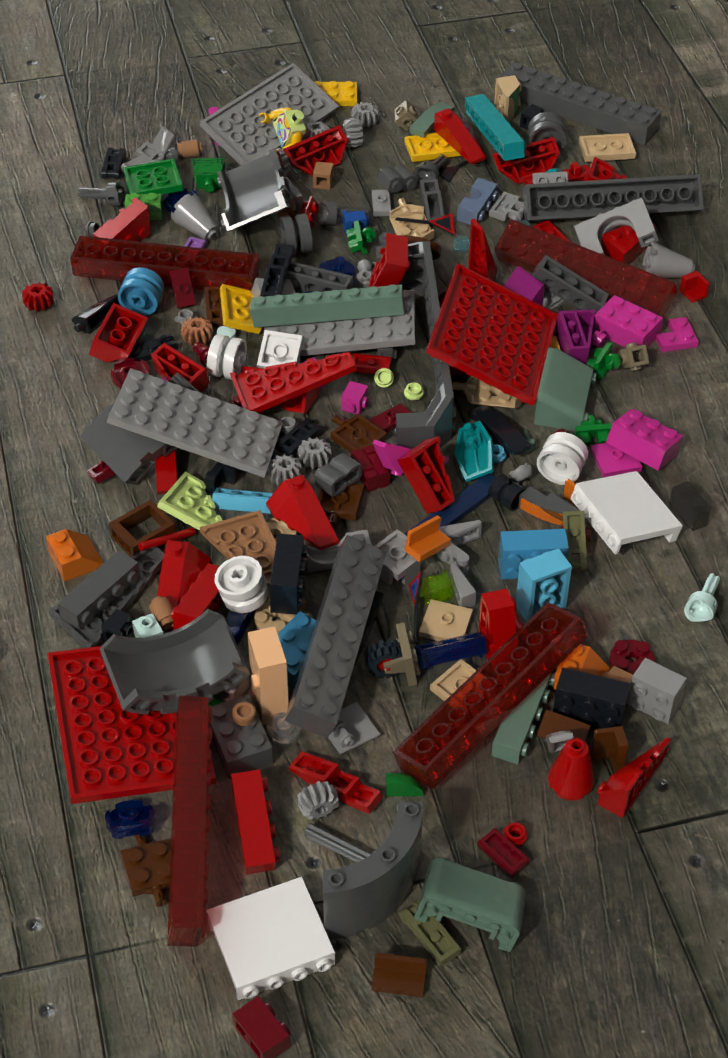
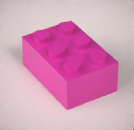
[592,295,663,349]
[606,409,683,471]

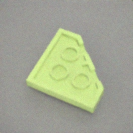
[157,472,223,530]

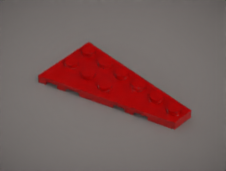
[230,352,357,413]

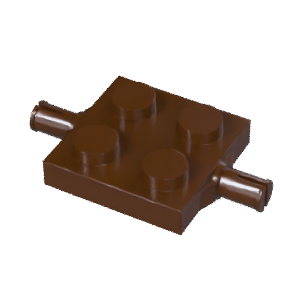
[330,413,387,453]
[318,483,364,528]
[120,831,181,907]

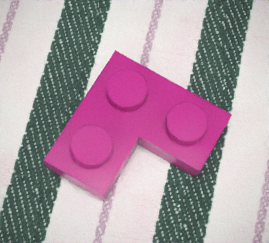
[656,317,699,352]

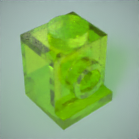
[419,570,452,605]

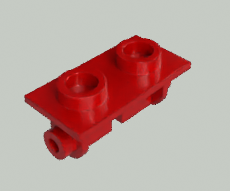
[300,195,320,230]

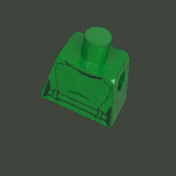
[192,158,225,192]

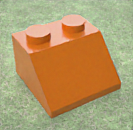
[46,529,104,582]
[553,641,610,691]

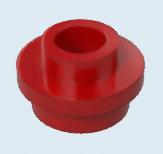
[503,822,528,847]

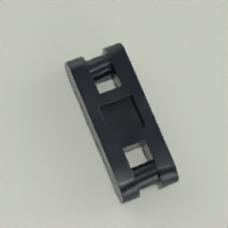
[101,147,126,179]
[275,418,325,458]

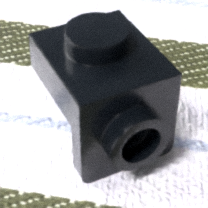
[204,462,236,494]

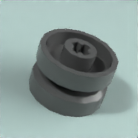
[528,112,566,152]
[279,213,312,256]

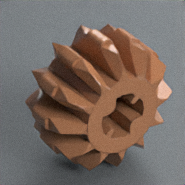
[181,316,213,346]

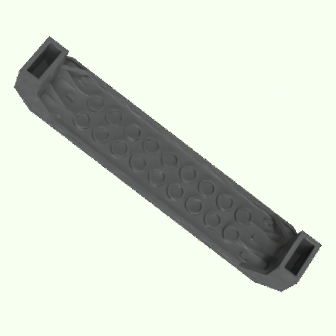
[376,241,456,449]

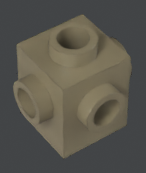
[394,100,418,131]
[619,342,649,371]

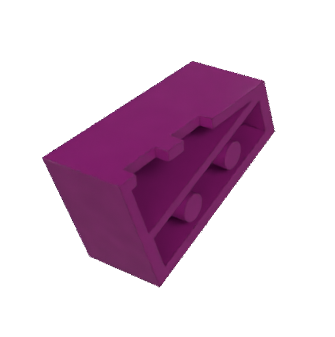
[555,309,595,364]

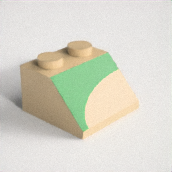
[494,75,522,122]

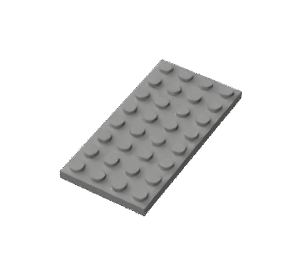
[199,63,339,166]
[264,290,416,356]
[107,368,283,478]

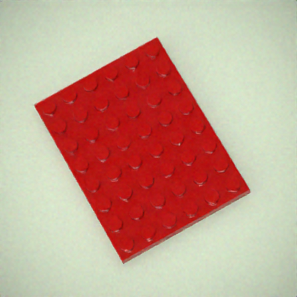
[425,263,558,406]
[47,646,216,804]

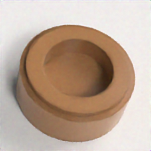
[232,702,256,726]

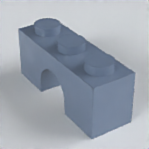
[456,177,499,225]

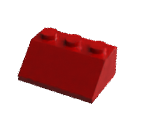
[89,303,148,362]

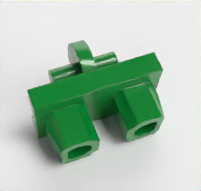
[346,220,376,255]
[586,343,621,379]
[573,415,612,447]

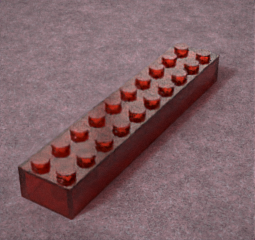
[494,219,677,318]
[70,236,259,291]
[393,602,587,790]
[167,696,213,947]

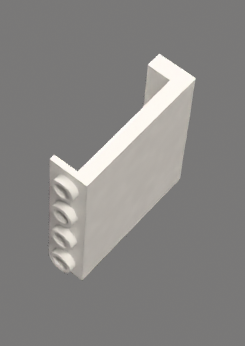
[571,471,683,555]
[206,877,335,1000]

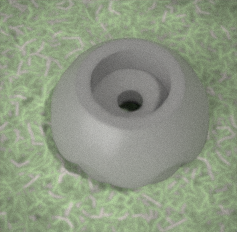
[508,462,532,483]

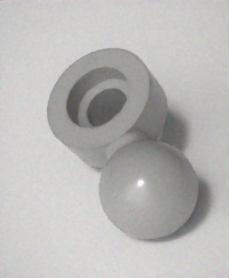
[357,259,372,288]

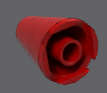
[547,738,595,800]

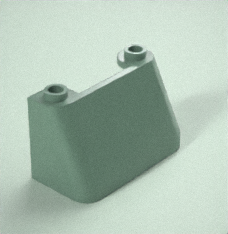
[534,347,597,431]
[413,857,526,952]

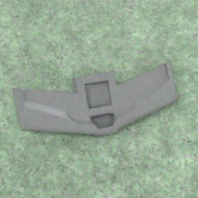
[120,125,175,172]

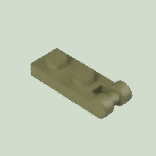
[562,511,587,571]
[398,899,461,967]

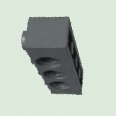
[532,255,609,314]
[287,262,353,293]

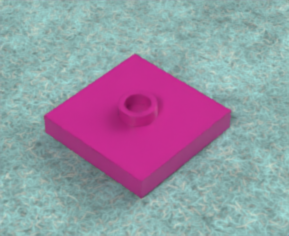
[590,443,642,478]

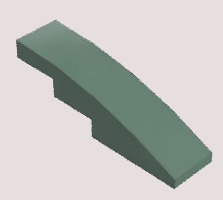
[409,102,455,138]

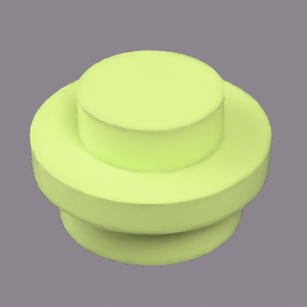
[374,368,394,388]
[404,382,424,400]

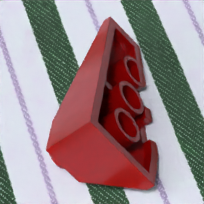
[434,108,486,165]
[468,218,497,282]
[157,540,211,608]

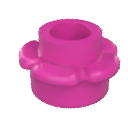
[591,330,608,348]

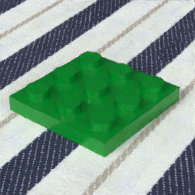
[123,158,183,195]

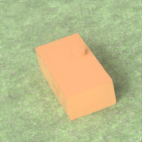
[248,626,289,725]

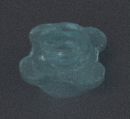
[453,236,470,252]

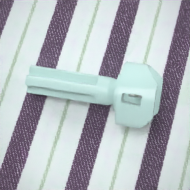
[684,573,720,622]

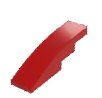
[155,450,177,495]
[288,751,383,814]

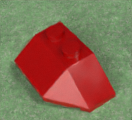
[283,125,348,176]
[492,137,560,185]

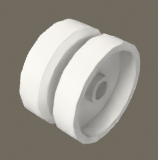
[207,334,247,380]
[536,432,588,485]
[215,556,269,613]

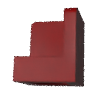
[679,271,710,303]

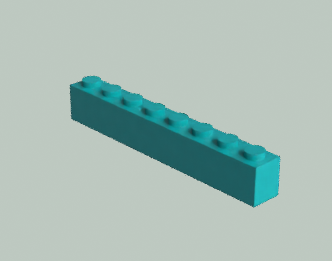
[465,94,526,161]

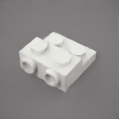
[257,330,303,368]

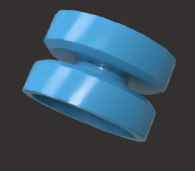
[118,267,164,316]

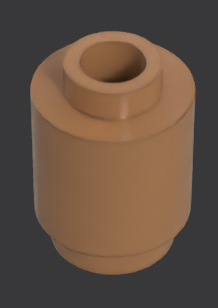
[177,139,203,158]
[149,596,173,630]

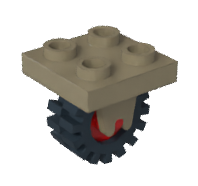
[365,623,420,687]

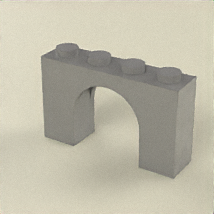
[574,198,659,269]

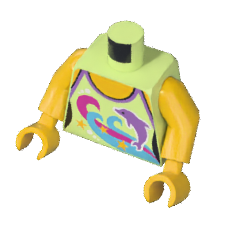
[259,108,306,152]

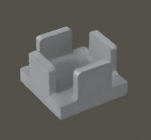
[375,529,424,585]

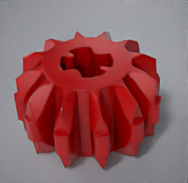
[22,282,54,312]

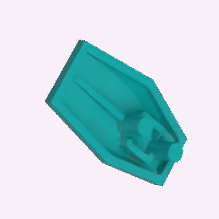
[454,421,494,482]

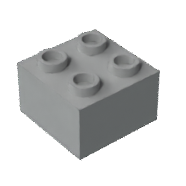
[627,658,687,724]

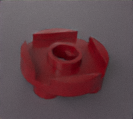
[111,358,150,390]
[609,640,655,675]

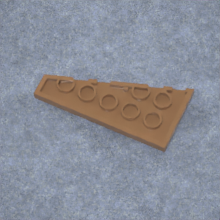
[200,510,306,610]

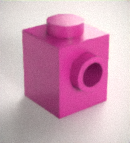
[341,381,369,414]

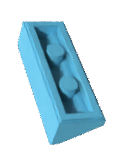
[212,488,273,514]

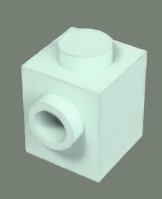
[132,613,163,638]

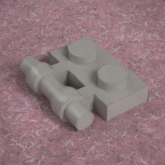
[489,192,524,226]

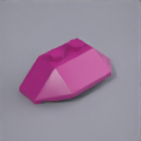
[373,440,449,476]

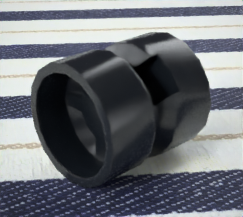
[488,474,526,512]

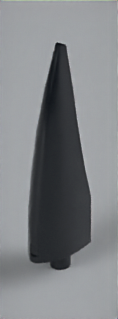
[72,294,121,334]

